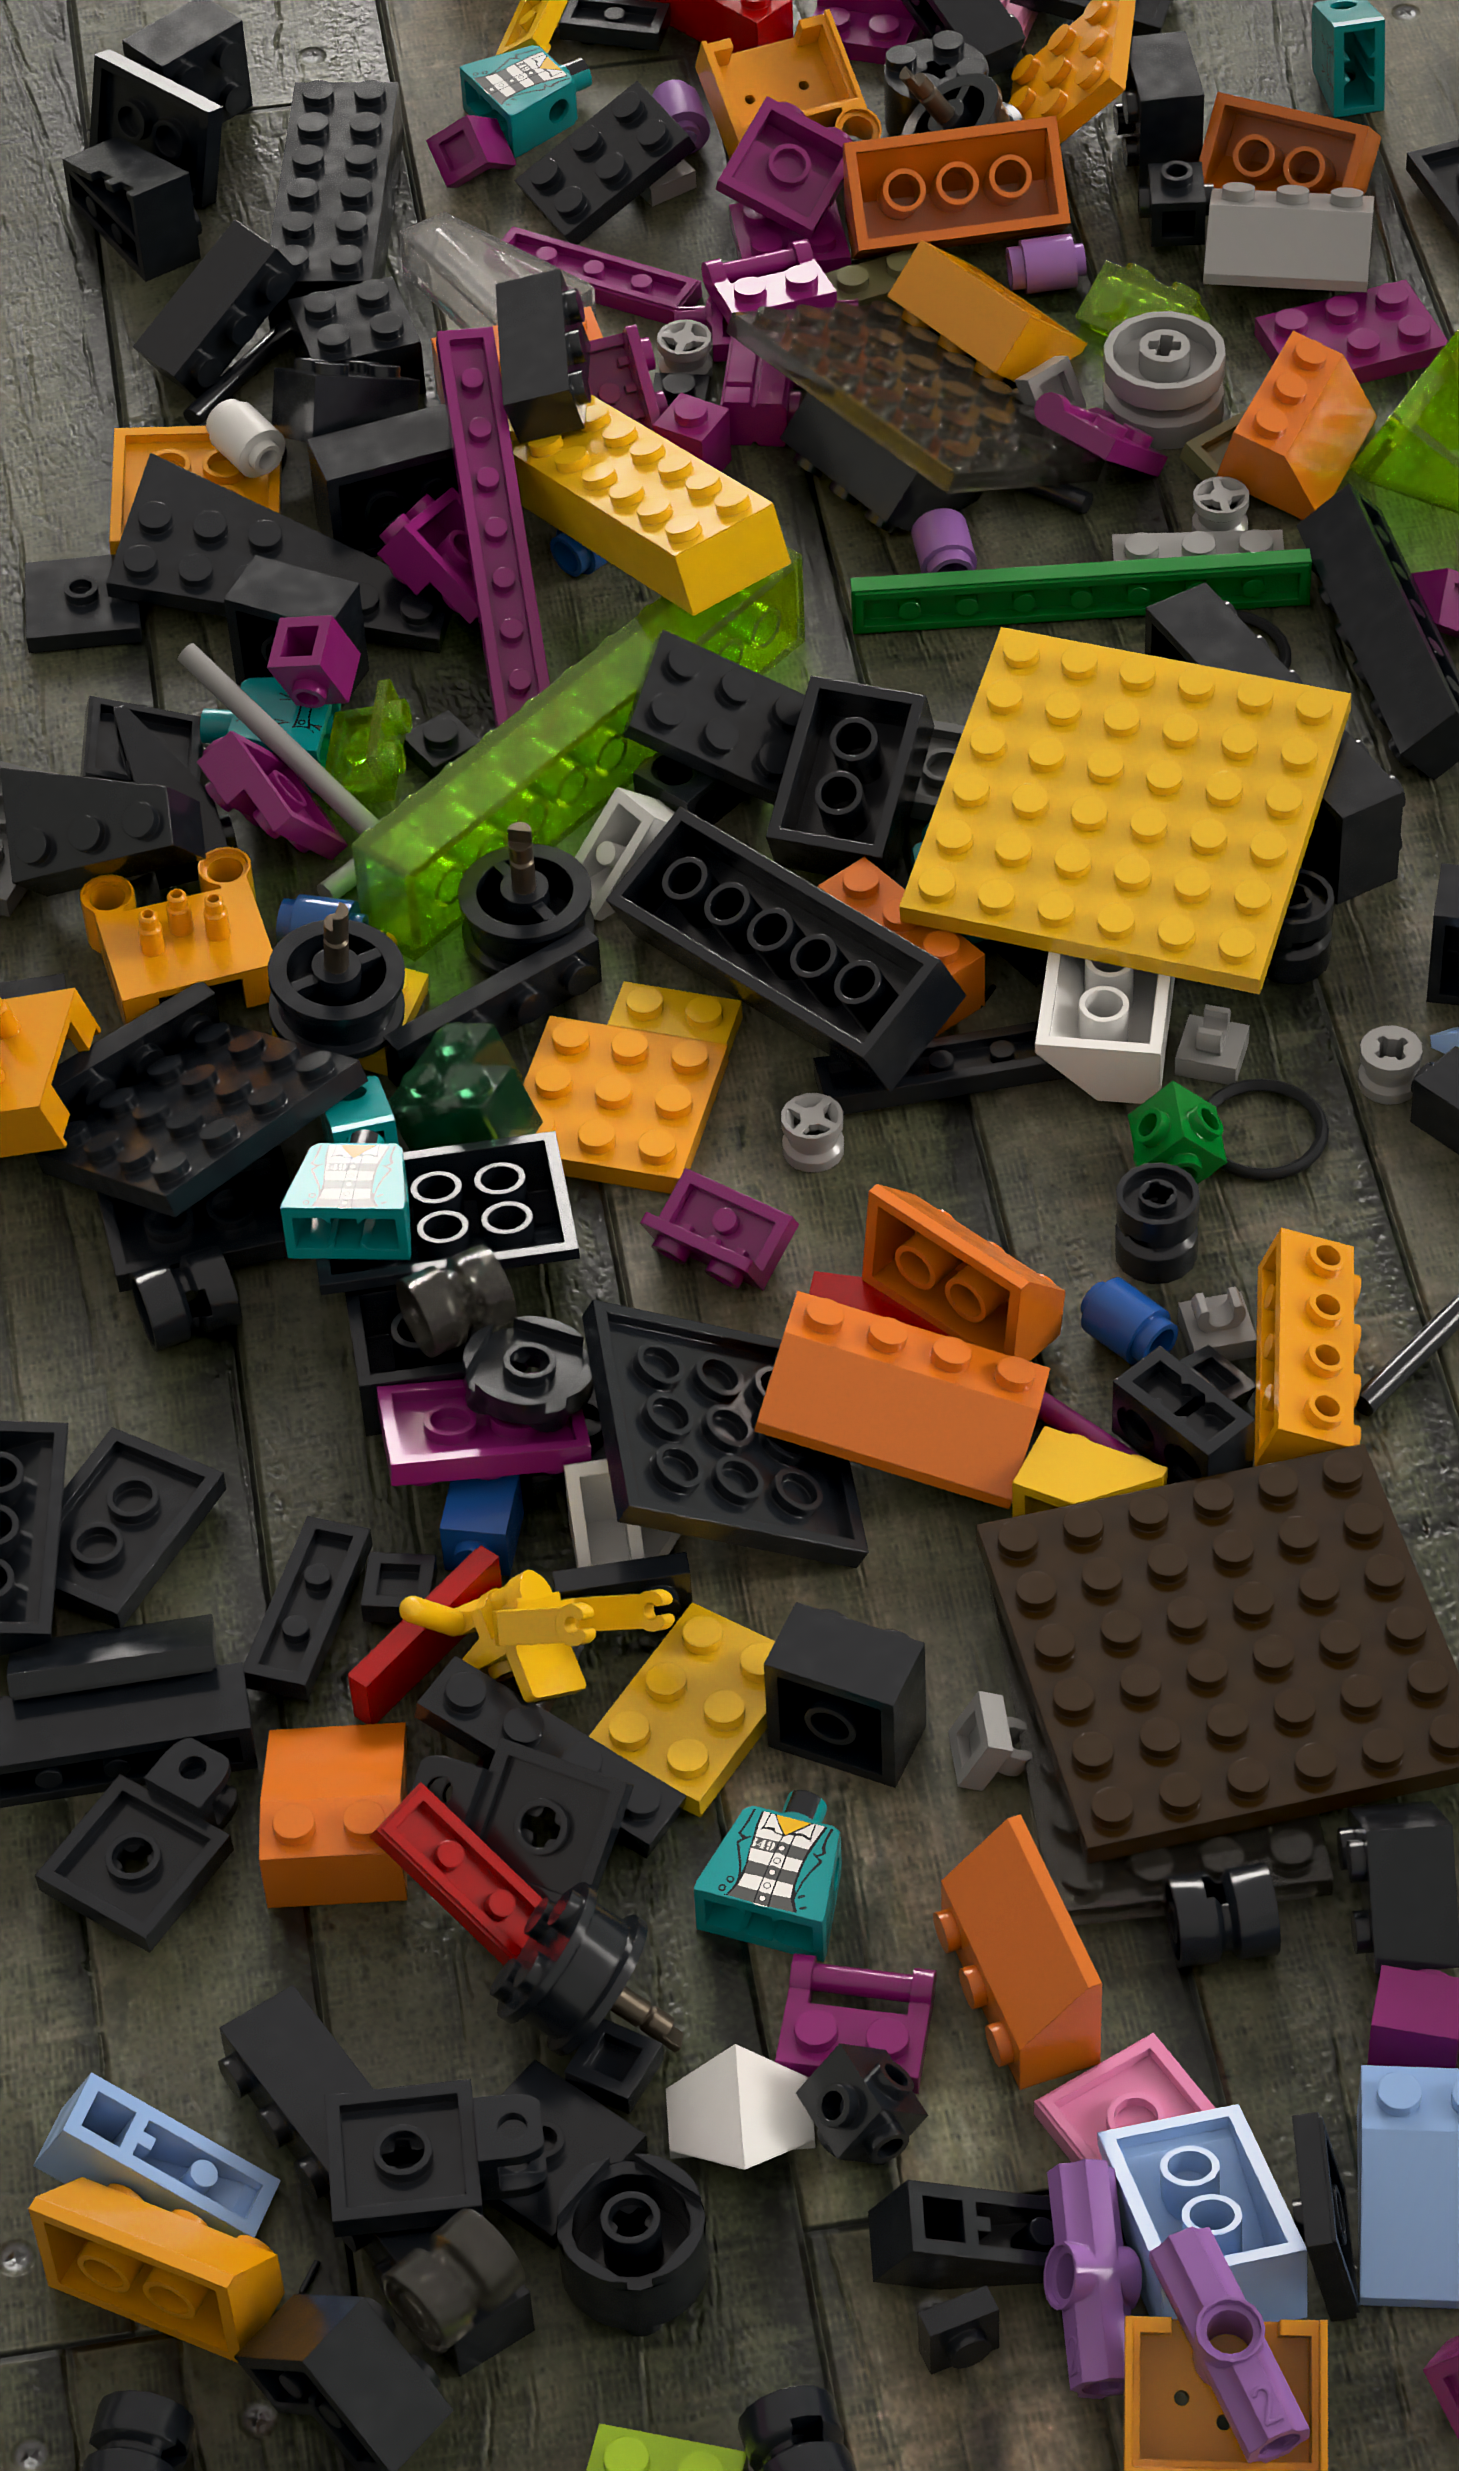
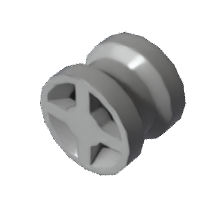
[657,320,713,377]
[1192,477,1249,532]
[1358,1025,1423,1105]
[781,1093,844,1172]

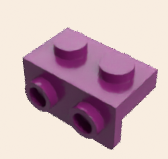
[588,324,668,432]
[640,1168,799,1291]

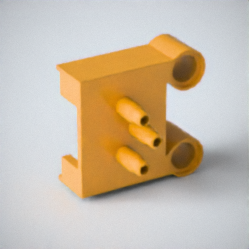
[695,9,882,159]
[80,847,273,1025]
[0,988,101,1158]
[1123,2316,1328,2471]

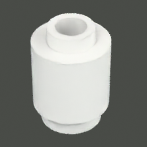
[206,399,285,478]

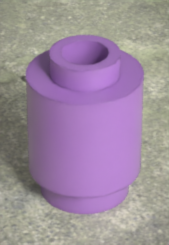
[652,80,710,154]
[1006,233,1087,294]
[911,508,977,573]

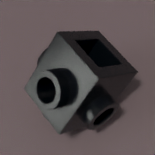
[1138,161,1214,247]
[796,2043,928,2165]

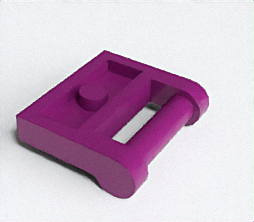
[701,239,837,332]
[1034,392,1168,477]
[775,1953,937,2094]

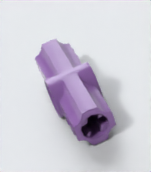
[1044,2159,1142,2399]
[1149,2226,1310,2463]

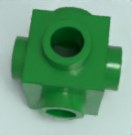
[1128,1081,1227,1184]

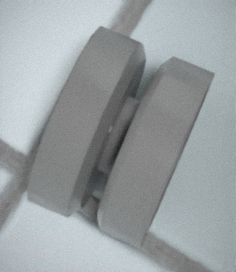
[1103,311,1226,450]

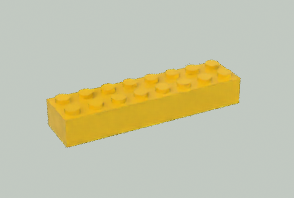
[507,395,791,616]

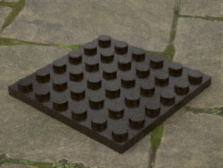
[976,1444,1459,1864]

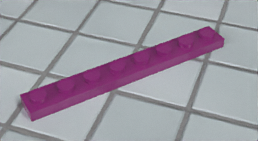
[436,326,557,744]

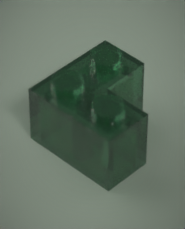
[388,1022,543,1151]

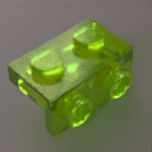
[1075,260,1210,337]
[324,679,412,810]

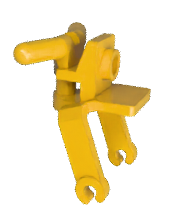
[399,1570,675,1703]

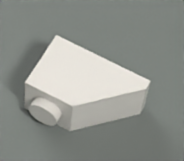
[575,787,675,921]

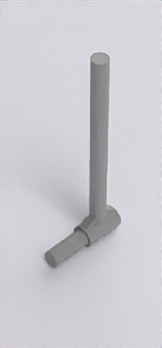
[177,643,421,899]

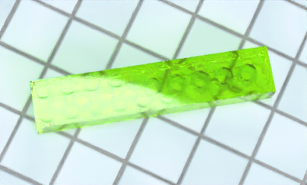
[352,546,805,962]

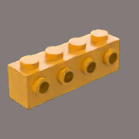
[1254,1227,1361,1467]

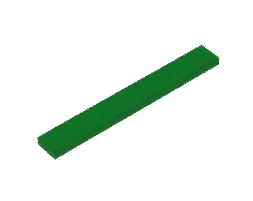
[850,548,1312,634]

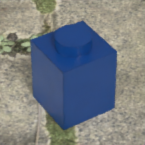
[439,1475,524,1576]

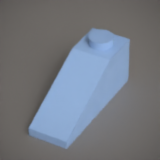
[33,2072,281,2238]

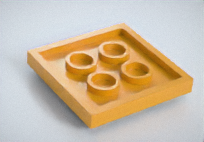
[1009,0,1136,144]
[109,426,282,554]
[502,1016,729,1194]

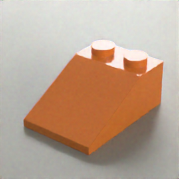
[259,1722,407,1908]

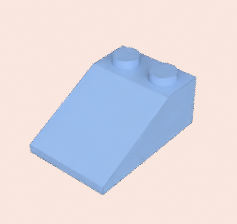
[1357,2065,1459,2309]
[1097,2104,1307,2322]

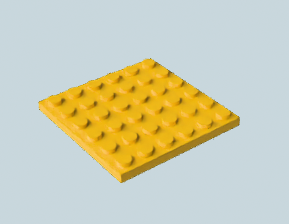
[899,627,1351,995]

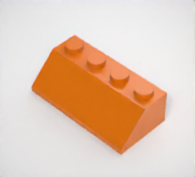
[843,116,1071,260]
[754,1291,1050,1509]

